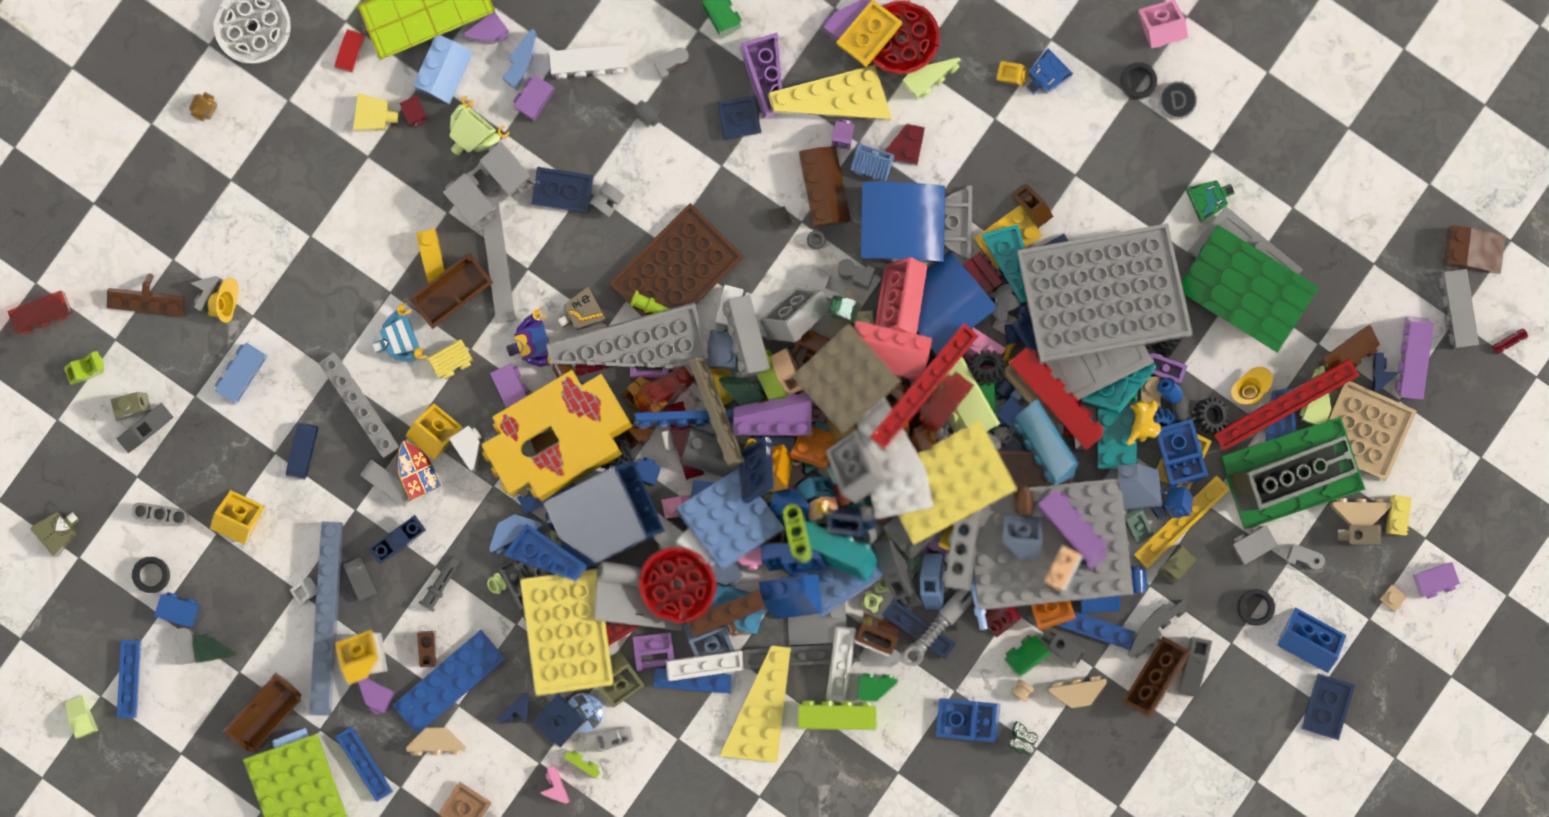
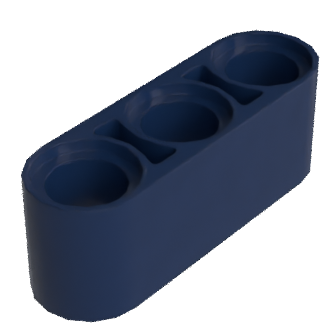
[286,422,318,480]

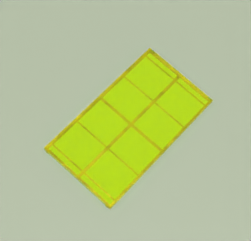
[357,0,496,60]

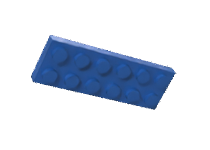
[393,630,506,735]

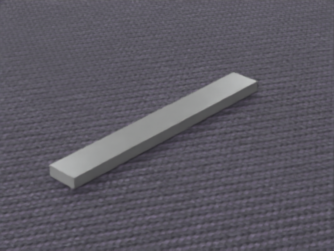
[483,189,516,323]

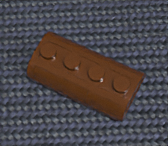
[409,253,493,330]
[223,672,302,752]

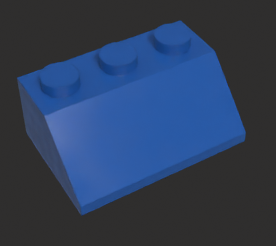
[759,575,822,619]
[1277,607,1346,673]

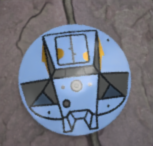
[568,693,603,732]

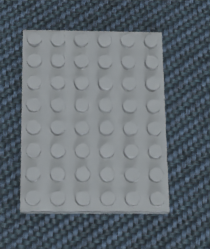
[1017,223,1192,363]
[969,479,1133,610]

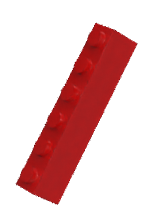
[1009,347,1104,451]

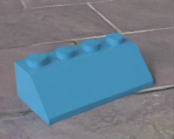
[1013,400,1077,487]
[707,583,764,635]

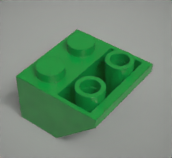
[857,673,898,701]

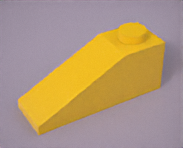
[416,229,445,283]

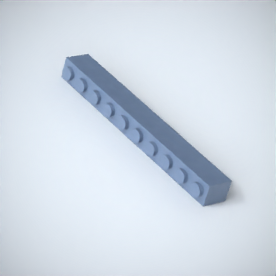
[309,521,344,716]

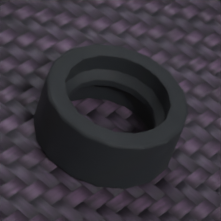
[1120,62,1157,100]
[132,557,170,593]
[1237,589,1275,626]

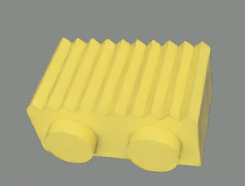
[428,339,473,380]
[1385,495,1413,536]

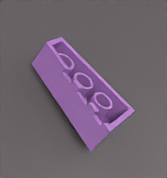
[739,32,782,120]
[1395,316,1434,400]
[734,392,812,435]
[1038,490,1108,571]

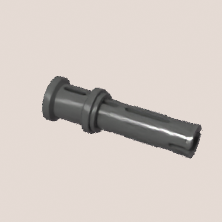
[419,555,462,612]

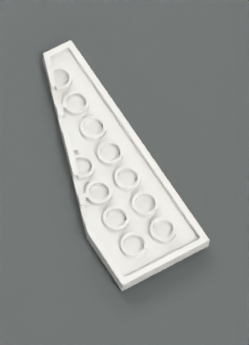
[857,397,934,519]

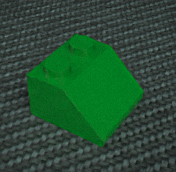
[701,0,742,39]
[1004,635,1051,678]

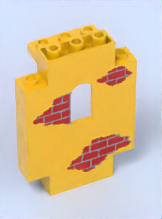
[482,370,632,501]

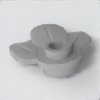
[988,284,1021,321]

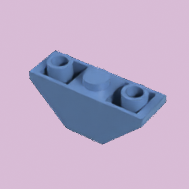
[489,514,544,554]
[920,553,945,610]

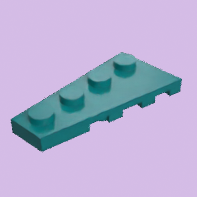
[981,224,1027,303]

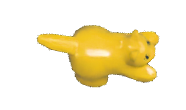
[1126,400,1161,445]

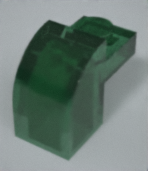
[828,295,861,323]

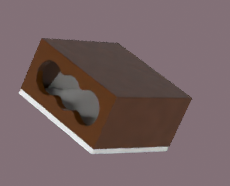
[854,613,899,657]

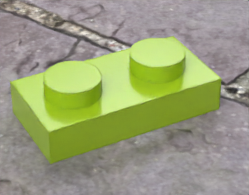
[564,750,601,779]

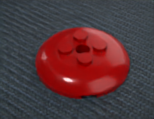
[872,0,940,74]
[639,547,716,623]

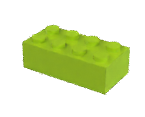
[798,701,877,730]

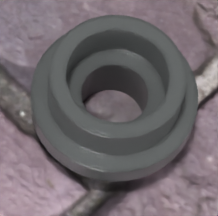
[807,230,826,250]

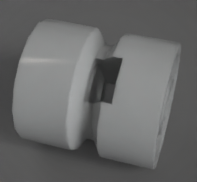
[589,182,625,218]
[850,516,885,546]

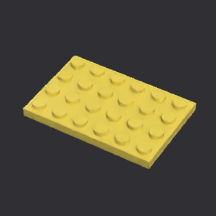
[898,421,1017,545]
[520,569,614,696]

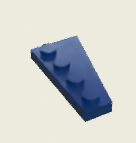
[504,524,587,582]

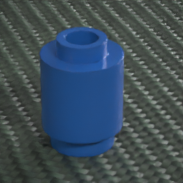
[1158,377,1183,404]
[1131,566,1147,593]

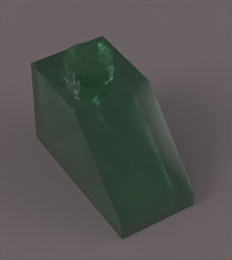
[718,377,764,406]
[192,634,237,663]

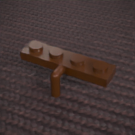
[107,273,185,317]
[688,590,766,637]

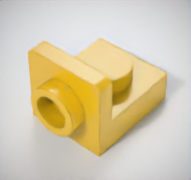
[996,61,1029,87]

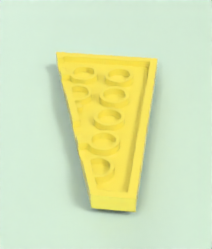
[768,65,892,121]
[719,645,791,763]

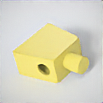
[353,93,399,132]

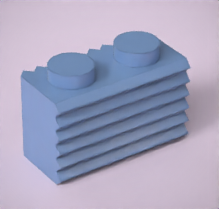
[850,143,895,181]

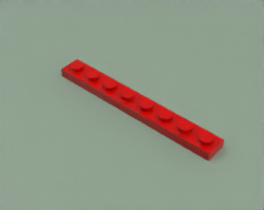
[869,323,978,450]
[1214,358,1359,451]

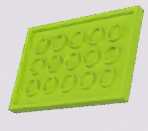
[244,733,348,817]

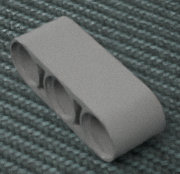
[360,459,409,507]
[131,503,189,526]

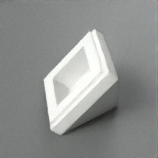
[992,314,1018,334]

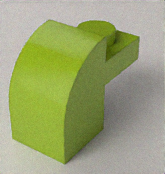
[64,351,105,385]

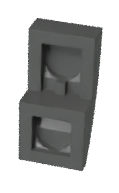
[343,557,378,602]

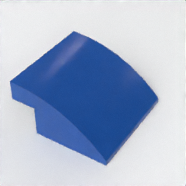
[861,182,945,263]
[916,252,997,356]

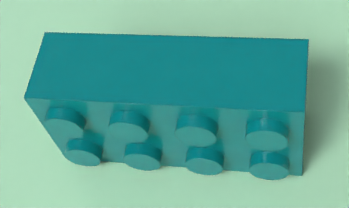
[1096,393,1137,470]
[794,520,877,582]

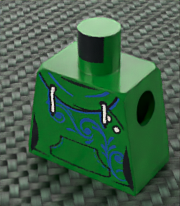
[1185,180,1235,223]

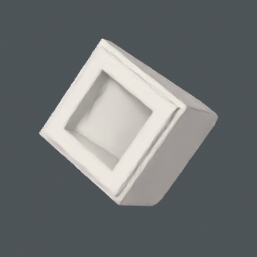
[661,430,677,452]
[290,577,317,606]

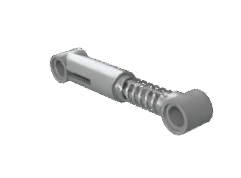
[900,589,974,666]

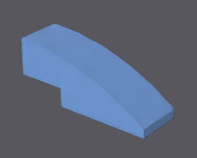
[503,29,537,90]

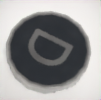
[1159,81,1197,119]

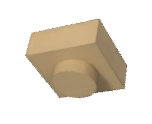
[1379,585,1407,612]

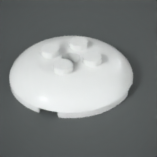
[214,0,291,64]

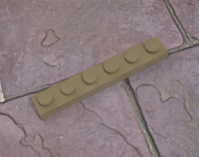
[689,357,745,466]

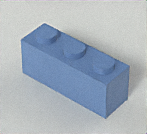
[215,343,268,404]

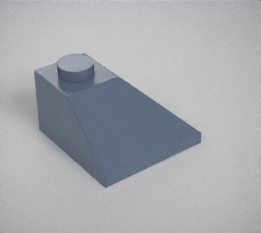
[706,330,739,371]
[1118,464,1162,510]
[1003,514,1042,560]
[711,562,743,587]
[683,624,734,656]

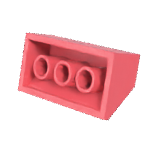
[875,257,927,334]
[855,321,932,381]

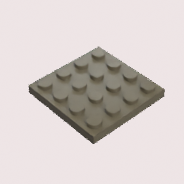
[792,324,901,434]

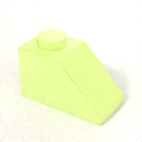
[65,695,98,738]

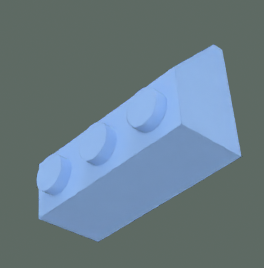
[413,35,473,104]

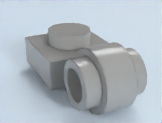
[988,426,1012,450]

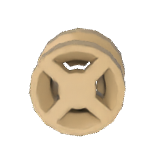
[1010,679,1035,702]

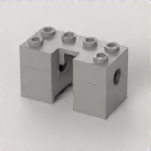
[443,142,536,232]

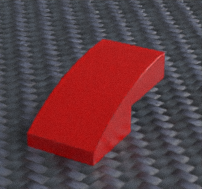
[334,29,365,73]

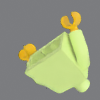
[449,96,509,156]

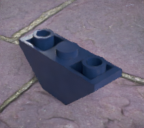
[368,515,426,565]

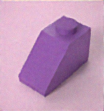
[464,12,509,44]
[831,119,854,150]
[358,678,395,715]

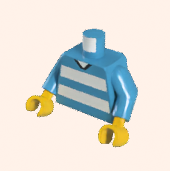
[372,303,427,363]

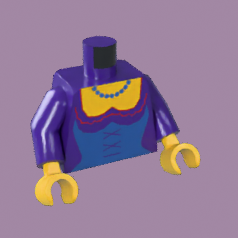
[506,307,556,367]

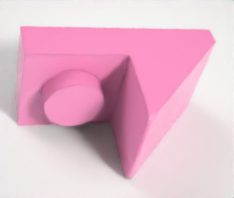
[540,766,570,804]

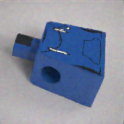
[1026,48,1073,95]

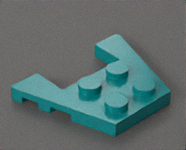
[1082,363,1156,414]

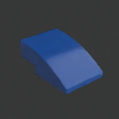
[1156,419,1208,488]
[760,544,827,575]
[936,698,1000,742]

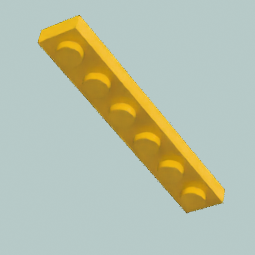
[1133,476,1230,569]

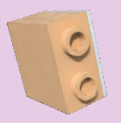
[1043,546,1082,593]

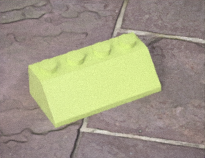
[932,357,1000,433]

